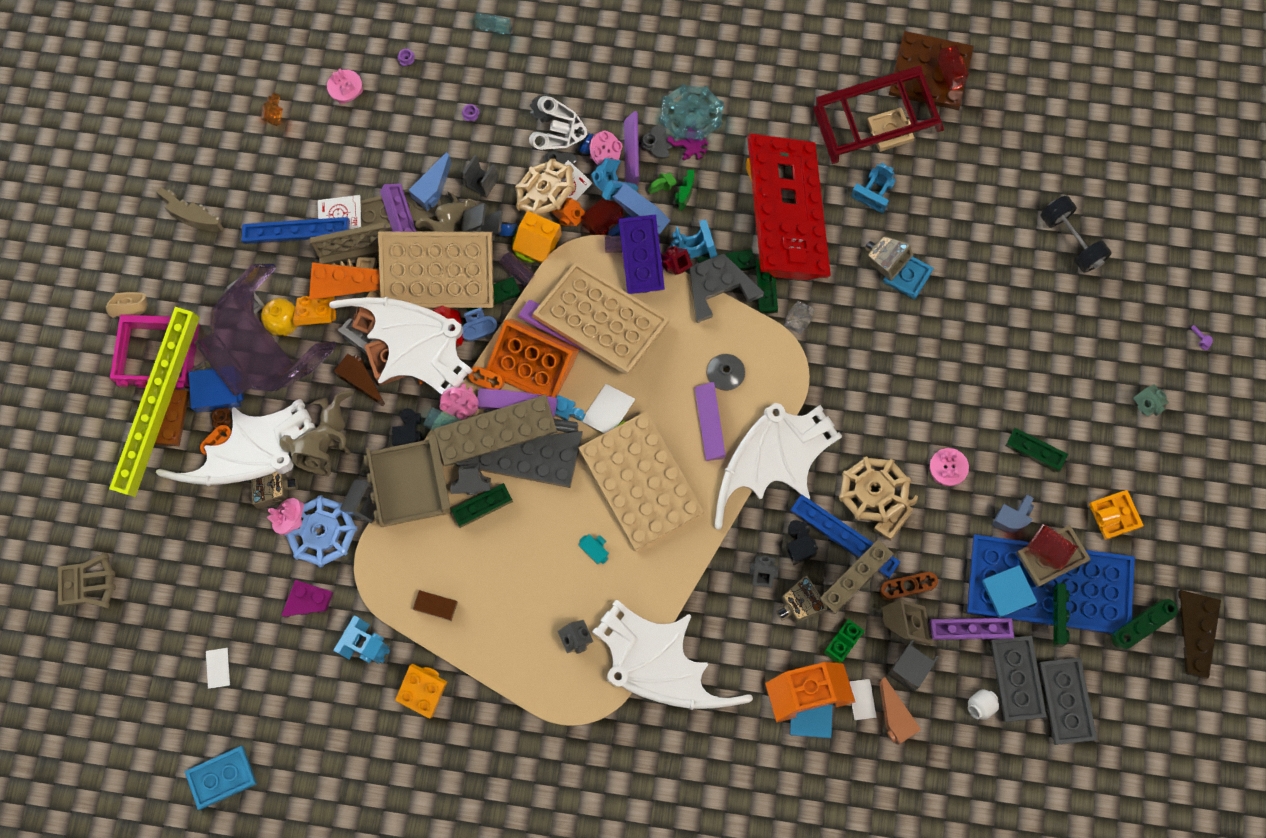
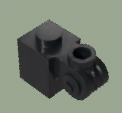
[392,408,422,447]
[786,520,818,565]

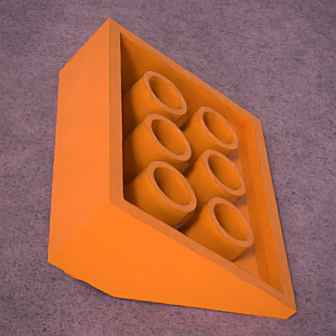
[486,319,579,398]

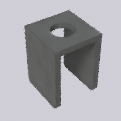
[463,155,499,198]
[462,203,503,236]
[340,479,377,523]

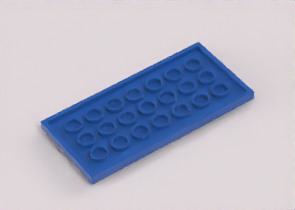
[967,534,1135,634]

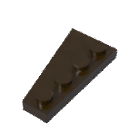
[1178,590,1221,679]

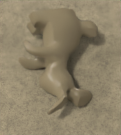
[415,192,477,231]
[280,390,354,477]

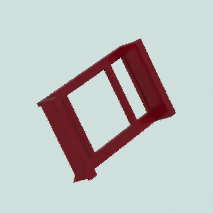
[813,65,944,164]

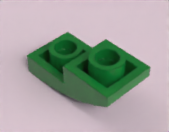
[675,170,695,211]
[824,619,865,663]

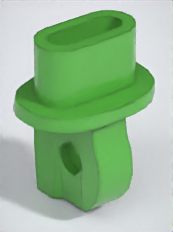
[648,172,677,194]

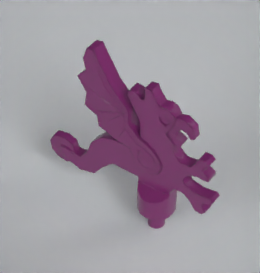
[667,124,708,161]

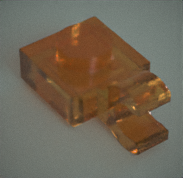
[261,92,283,126]

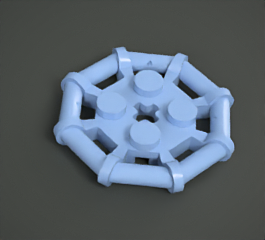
[284,495,357,567]

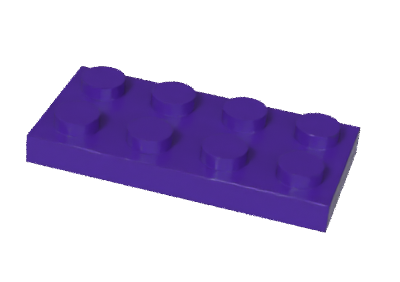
[619,214,665,294]

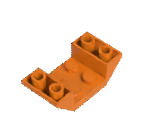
[765,662,856,723]

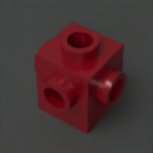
[661,246,692,275]

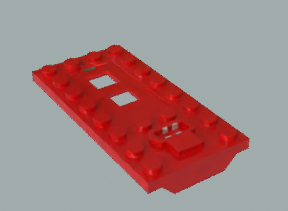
[747,133,831,280]

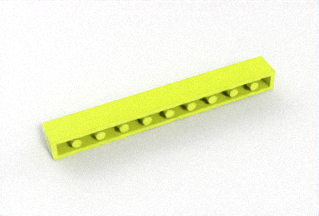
[109,307,200,497]

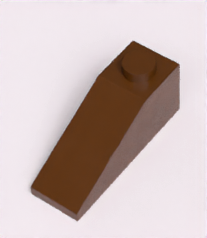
[334,353,385,406]

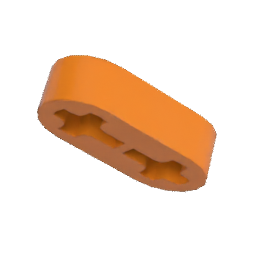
[468,367,505,390]
[200,425,232,456]

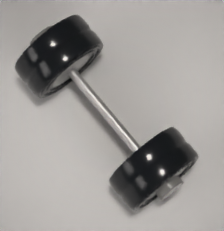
[1040,195,1112,273]

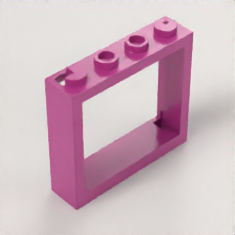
[110,315,200,389]

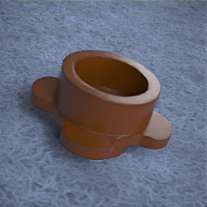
[212,408,232,428]

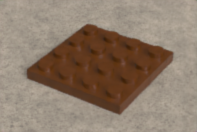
[888,31,974,111]

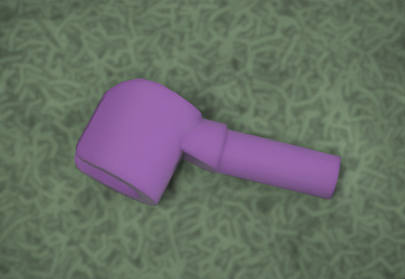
[1191,325,1213,350]

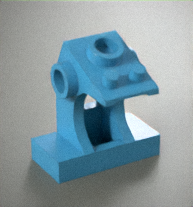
[591,158,639,201]
[851,163,896,214]
[670,219,718,259]
[333,615,390,664]

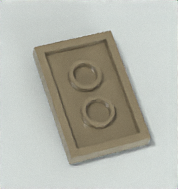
[1016,525,1091,588]

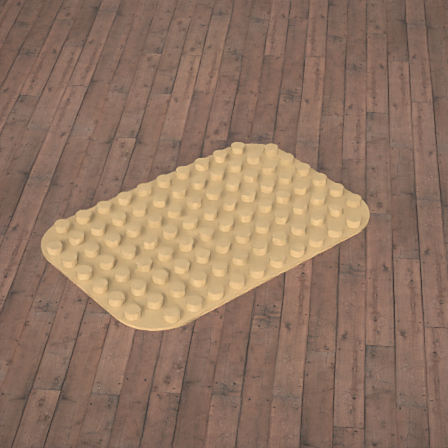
[354,235,810,726]

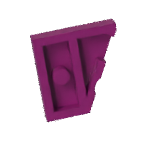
[281,580,333,618]

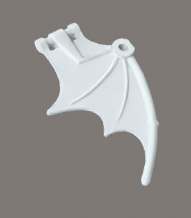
[329,297,473,395]
[156,399,316,486]
[715,403,842,530]
[592,600,753,710]

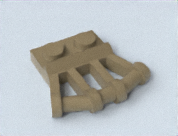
[58,553,116,609]

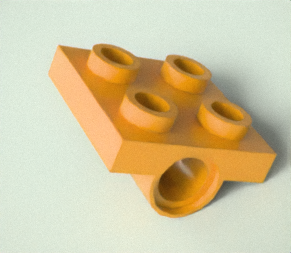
[293,296,336,326]
[1089,490,1144,540]
[395,663,447,719]

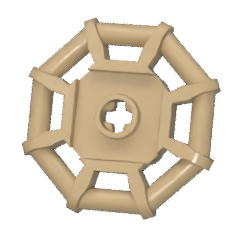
[515,159,575,216]
[839,456,911,523]

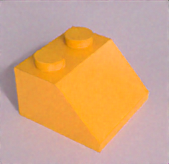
[512,210,562,263]

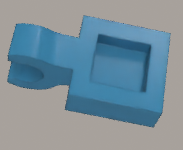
[555,395,586,421]

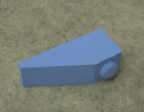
[409,152,452,211]
[613,183,670,234]

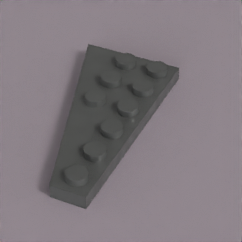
[456,431,583,488]

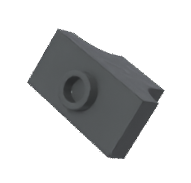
[450,464,492,495]

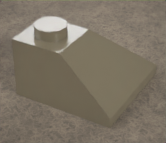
[882,599,933,646]

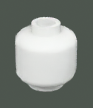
[968,689,999,720]

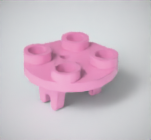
[327,69,363,104]
[590,131,622,165]
[440,383,479,420]
[929,448,969,486]
[267,498,304,535]

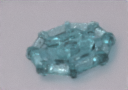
[659,84,725,141]

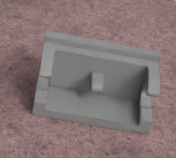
[338,318,378,356]

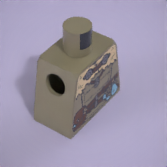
[865,237,913,281]
[251,472,298,509]
[776,576,828,623]

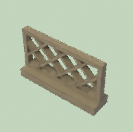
[310,222,387,264]

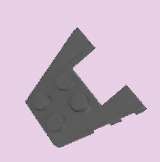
[689,253,764,323]

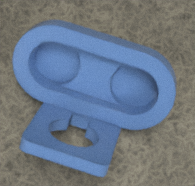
[462,308,498,342]

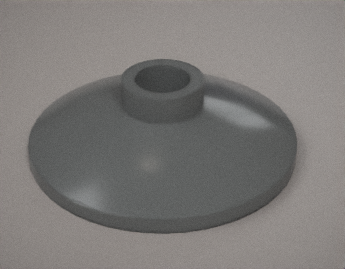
[707,354,745,391]

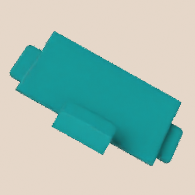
[578,534,609,564]

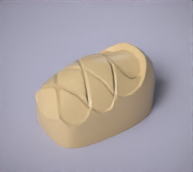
[106,292,148,318]

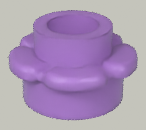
[398,49,415,66]
[462,104,479,121]

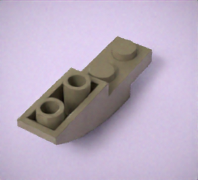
[157,187,224,232]

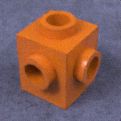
[552,198,585,227]

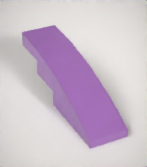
[477,388,558,417]

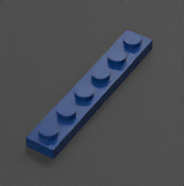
[241,217,350,244]
[790,494,901,579]

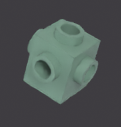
[1133,384,1169,417]

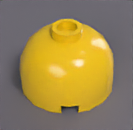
[261,298,298,336]

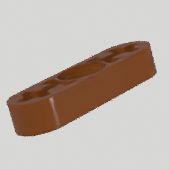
[880,572,938,600]

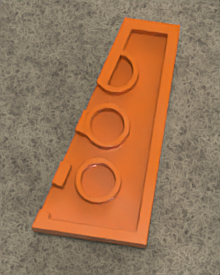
[309,263,380,300]

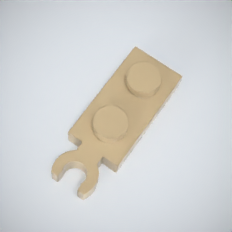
[874,495,918,541]

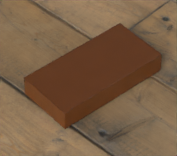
[413,590,458,621]

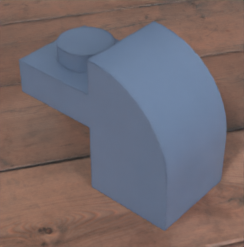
[992,495,1034,533]

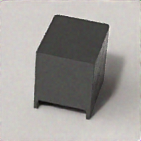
[888,640,938,692]

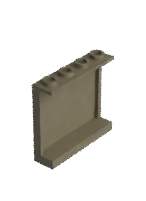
[364,434,452,527]
[820,539,893,614]

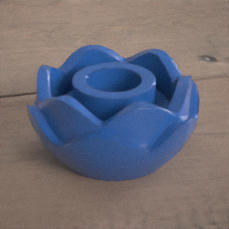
[578,133,594,154]
[498,223,518,236]

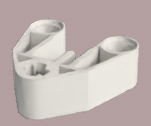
[529,96,587,150]

